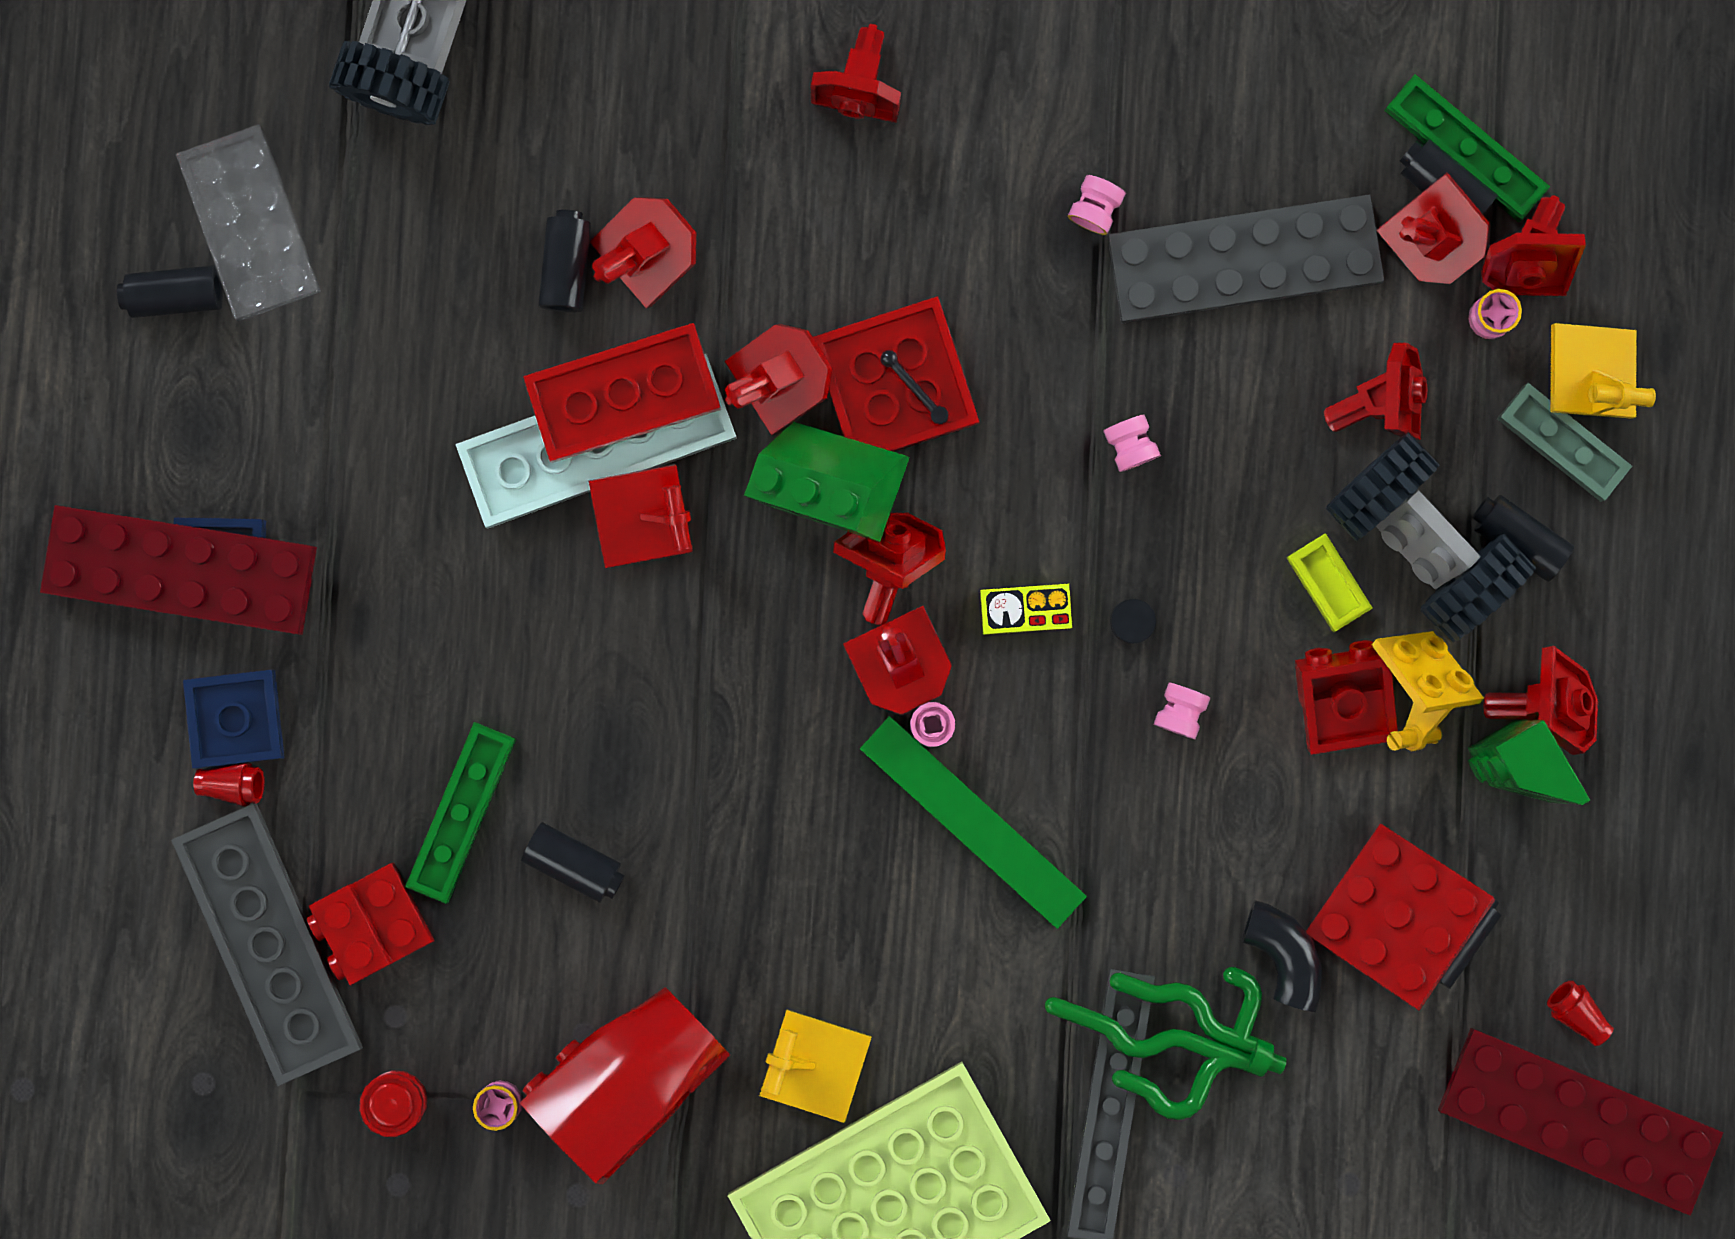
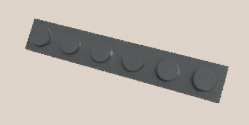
[1067,968,1155,1239]

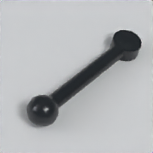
[880,350,949,425]

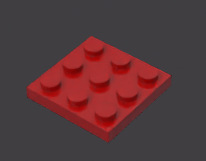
[813,296,979,452]
[1306,823,1495,1011]

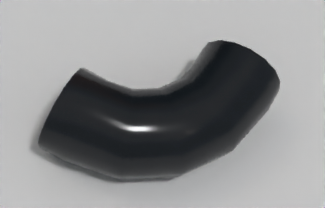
[1242,900,1323,1012]

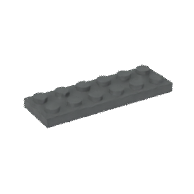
[1107,194,1384,324]
[171,803,363,1086]

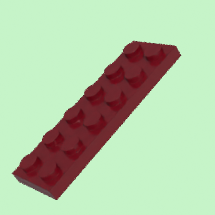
[40,505,317,635]
[1438,1028,1724,1216]

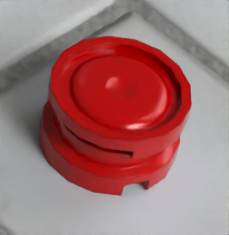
[359,1070,427,1137]

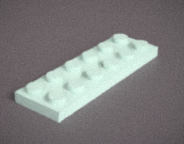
[456,354,737,529]

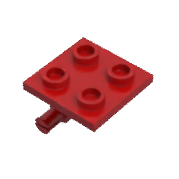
[588,464,692,568]

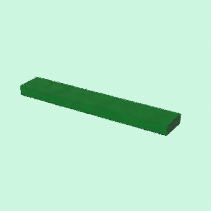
[860,716,1087,929]

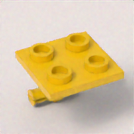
[1550,323,1656,419]
[1371,631,1484,751]
[759,1010,872,1123]

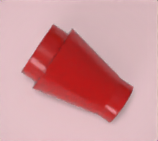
[193,762,264,807]
[1547,981,1614,1046]

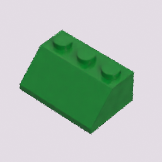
[744,422,910,542]
[1467,720,1590,805]

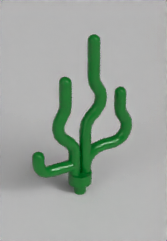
[1045,967,1286,1120]

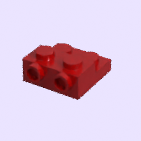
[1295,640,1398,755]
[307,862,435,985]

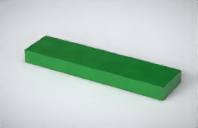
[1384,74,1550,222]
[405,722,517,904]

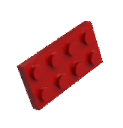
[523,323,722,463]

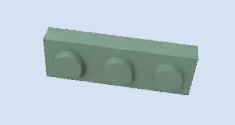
[1497,383,1632,502]

